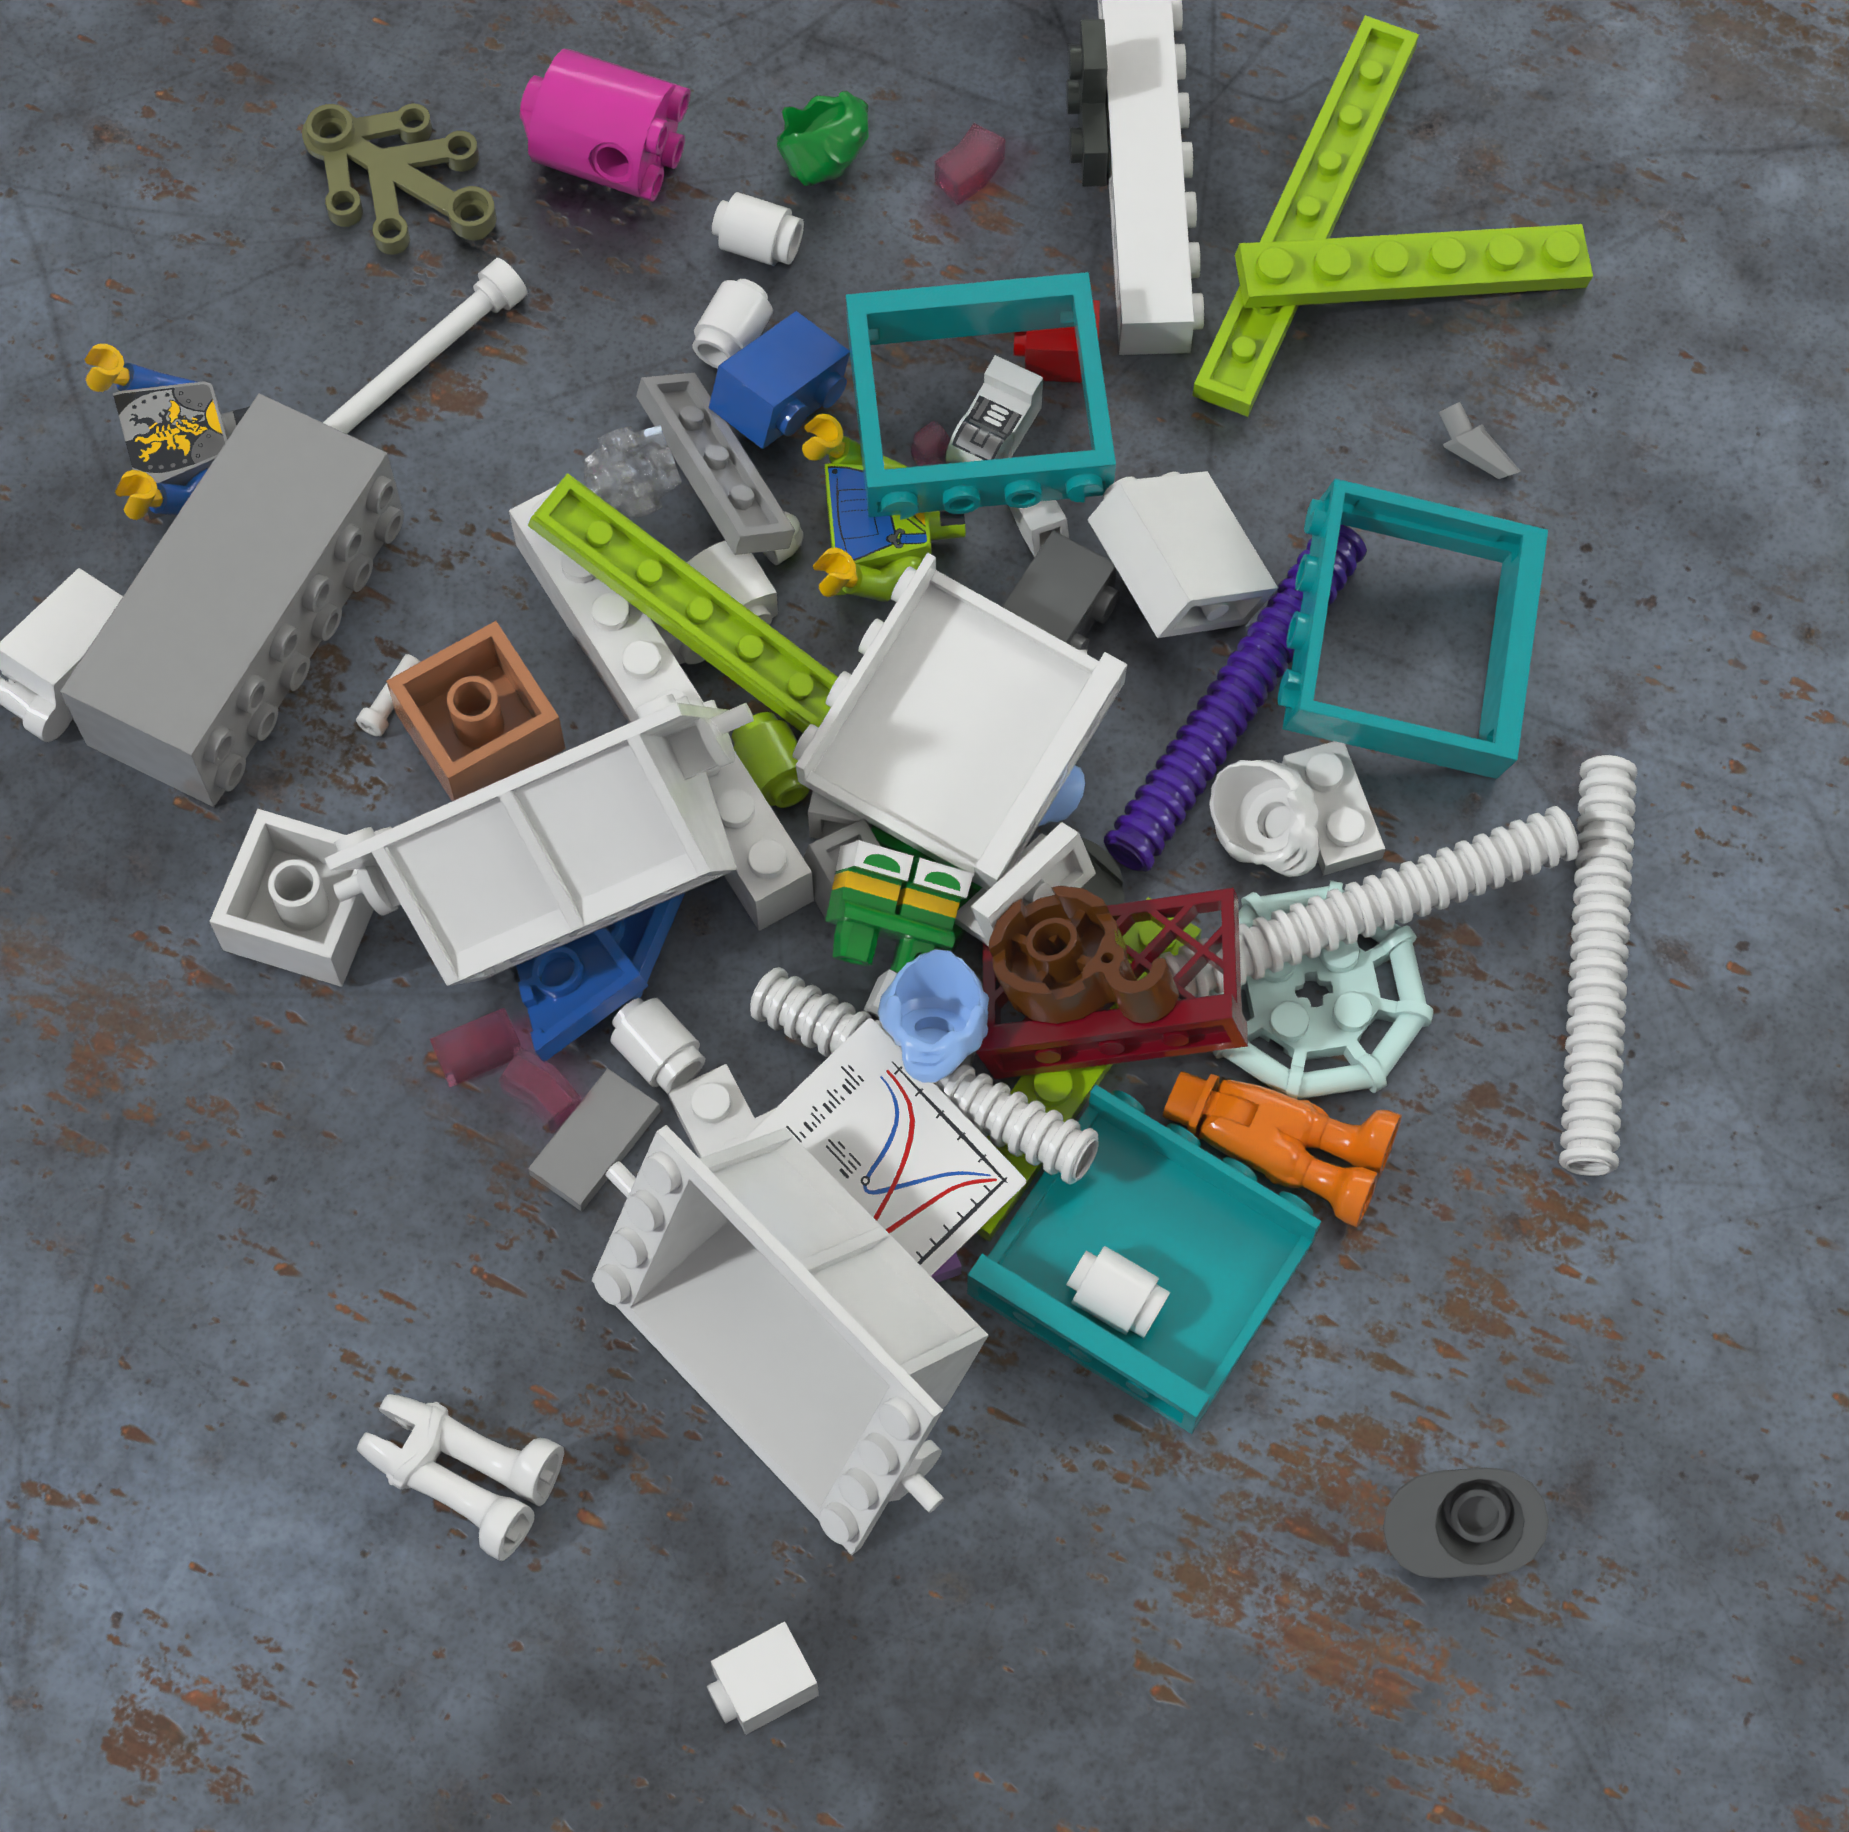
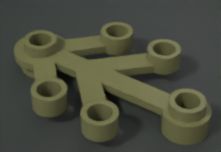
[302,103,497,255]

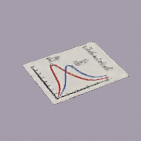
[740,1018,1026,1276]

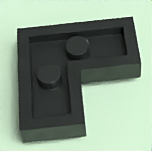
[1066,19,1108,187]

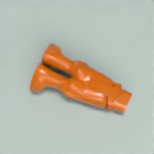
[1162,1071,1402,1228]

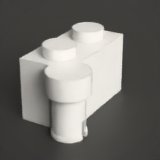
[0,568,123,743]

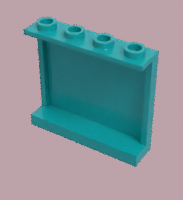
[967,1084,1321,1434]

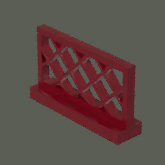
[976,888,1248,1079]

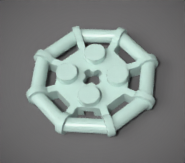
[1209,880,1434,1099]

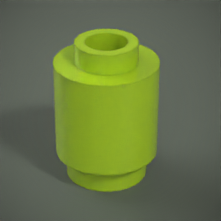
[731,712,809,808]

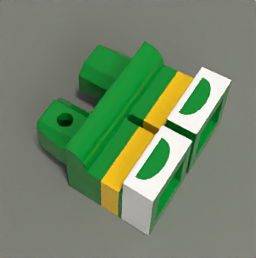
[825,840,974,973]

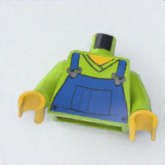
[802,414,966,601]

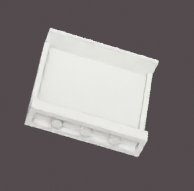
[793,553,1127,890]

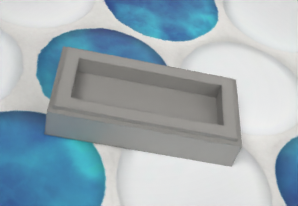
[528,1068,661,1212]

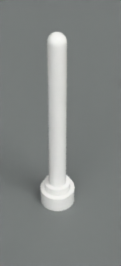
[323,258,528,434]

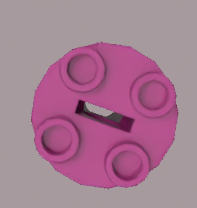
[520,49,691,202]

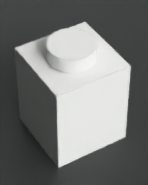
[706,1621,819,1735]

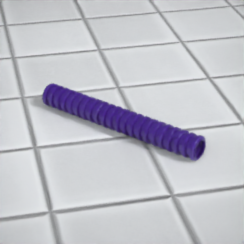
[1103,524,1367,872]

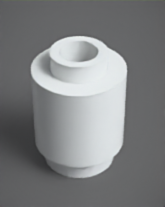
[712,192,804,266]
[692,279,773,369]
[610,998,705,1094]
[1066,1246,1171,1338]

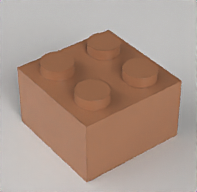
[386,621,566,801]

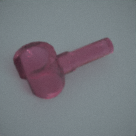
[911,421,950,466]

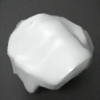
[1209,760,1320,877]

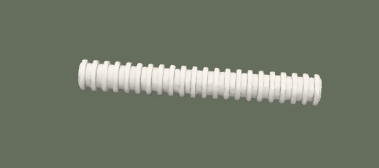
[1559,755,1637,1176]
[1160,806,1579,1000]

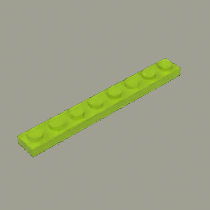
[1192,15,1419,417]

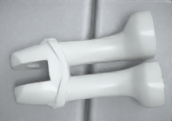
[357,1394,564,1561]

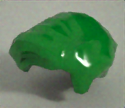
[777,91,869,186]

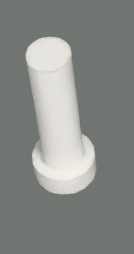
[356,654,420,736]

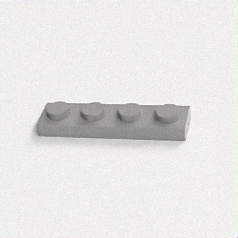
[636,373,795,555]

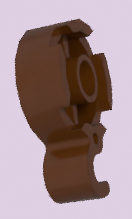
[989,886,1179,1024]

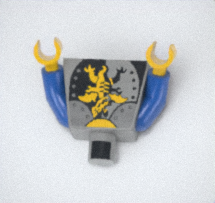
[84,344,250,520]

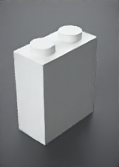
[1088,471,1278,638]

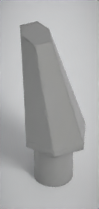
[1438,402,1521,479]

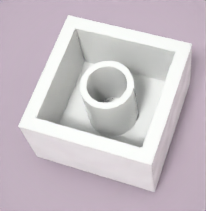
[209,809,374,987]

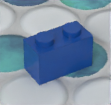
[709,311,850,449]

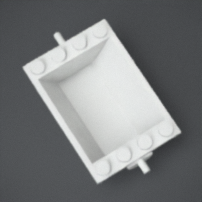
[324,694,754,986]
[592,1125,988,1555]

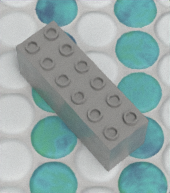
[60,393,404,807]

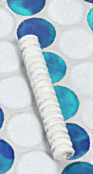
[750,967,1099,1184]

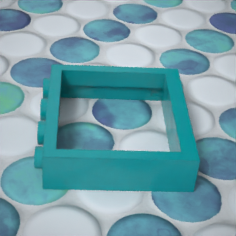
[846,272,1116,520]
[1278,478,1548,779]

